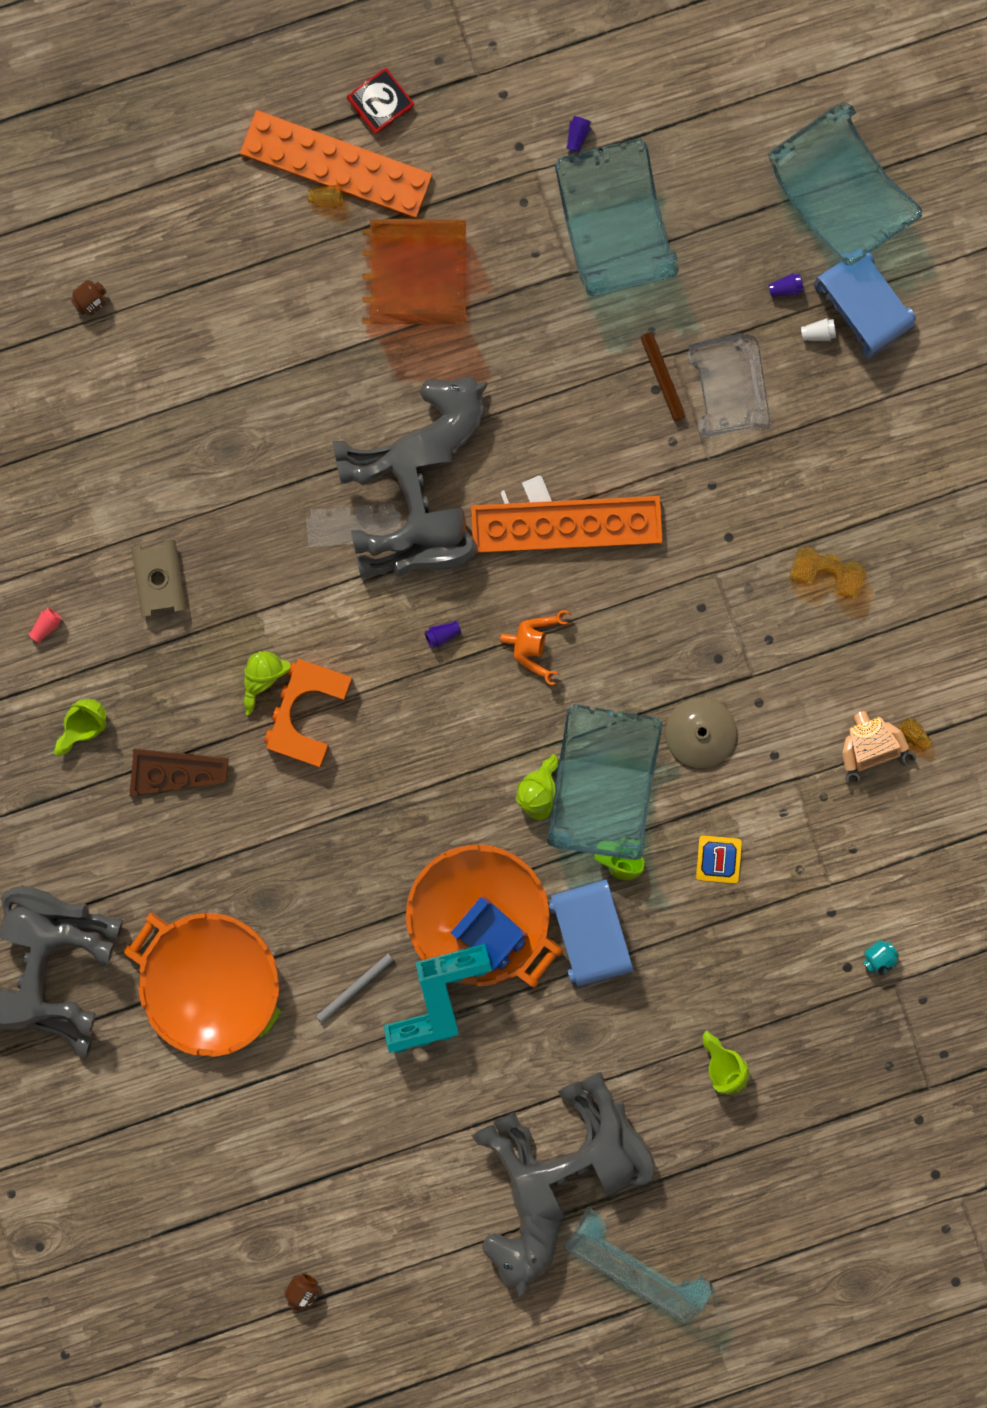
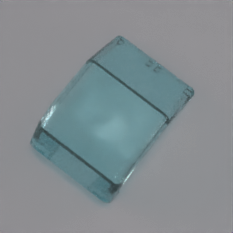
[768,103,922,266]
[555,138,679,297]
[547,704,663,860]

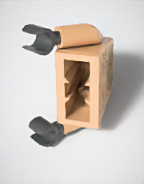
[842,711,916,785]

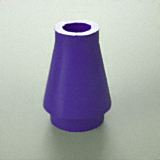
[566,116,592,153]
[768,272,804,297]
[424,621,461,649]

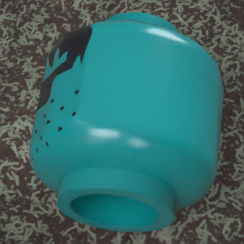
[863,940,899,976]

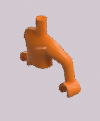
[500,610,572,686]

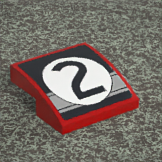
[346,68,415,134]

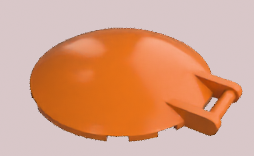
[406,844,564,988]
[124,912,279,1057]

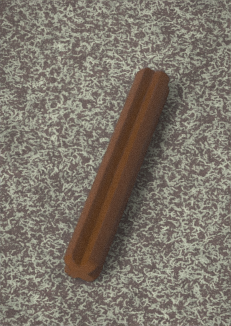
[641,332,686,421]

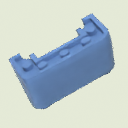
[813,249,917,360]
[548,879,633,987]

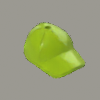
[594,844,645,881]

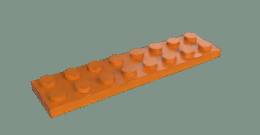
[240,110,432,219]
[471,496,662,553]

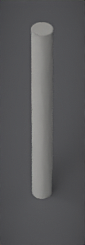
[317,953,394,1023]

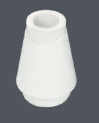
[801,318,836,341]

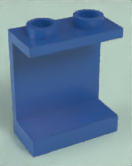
[450,897,527,971]

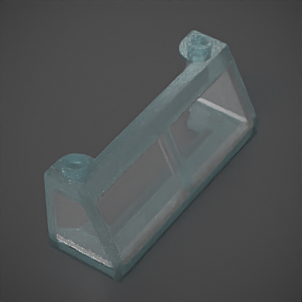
[563,1206,714,1324]

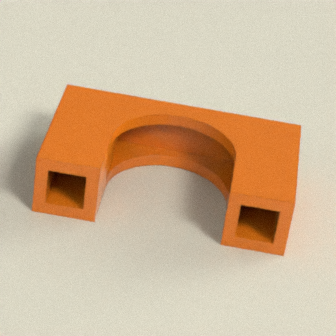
[264,659,353,768]

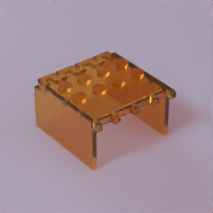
[362,219,466,324]

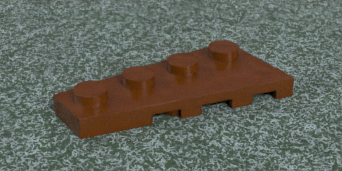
[129,748,229,796]

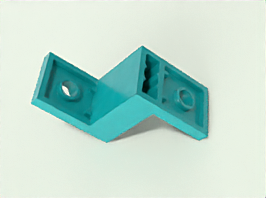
[383,944,492,1053]

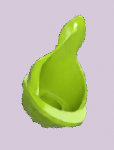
[243,651,291,715]
[53,699,107,756]
[515,754,559,820]
[703,1031,750,1095]

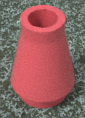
[29,607,62,643]

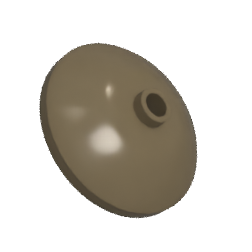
[665,697,736,768]

